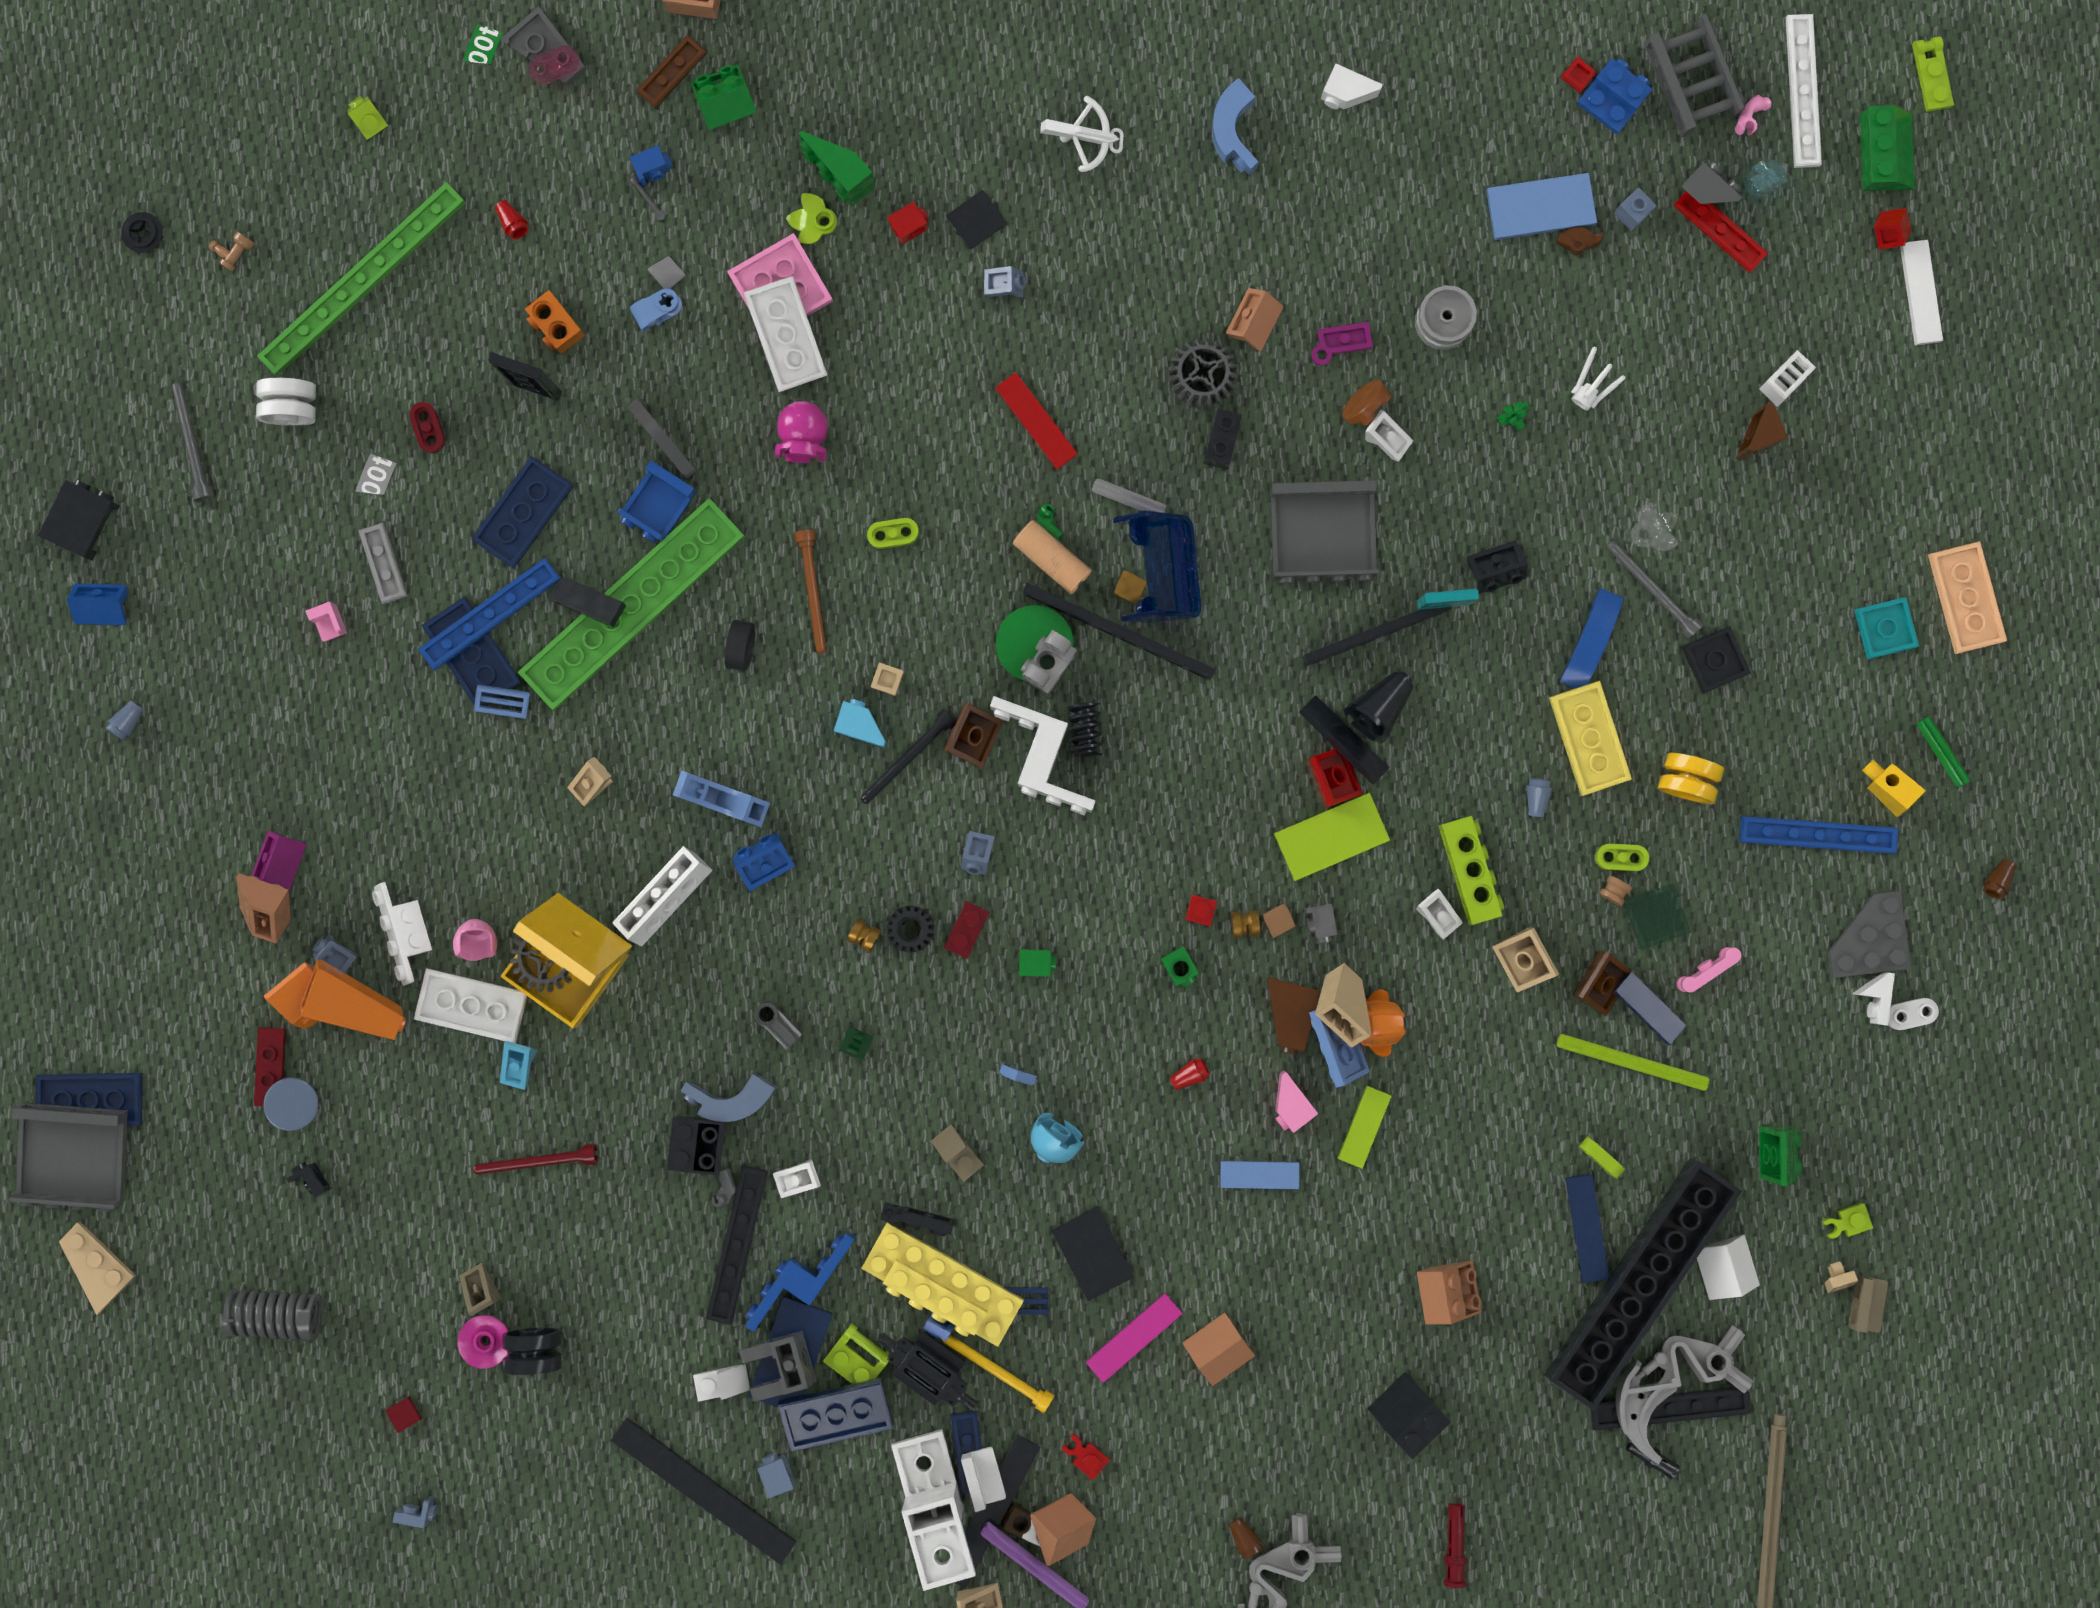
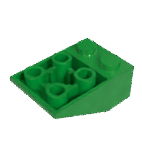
[798,131,876,206]

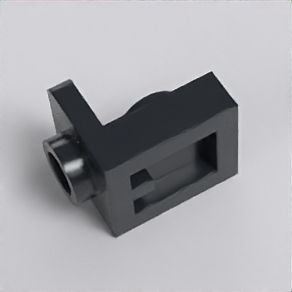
[286,1162,332,1197]

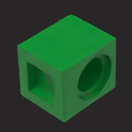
[1160,946,1199,988]
[1019,949,1056,977]

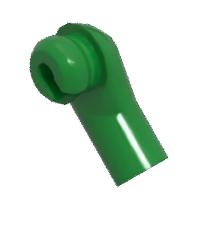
[1037,504,1063,540]

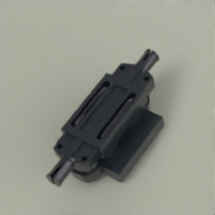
[877,1330,978,1411]

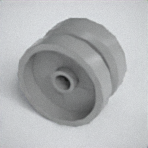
[1415,285,1477,350]

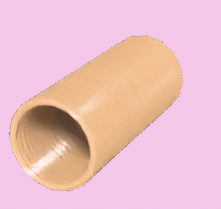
[1013,520,1091,594]

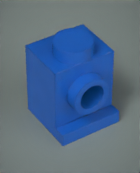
[630,145,673,187]

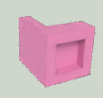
[306,601,347,642]

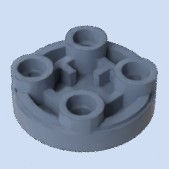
[264,1077,318,1131]

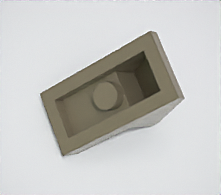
[931,1124,984,1182]

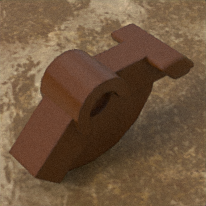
[1556,227,1604,256]

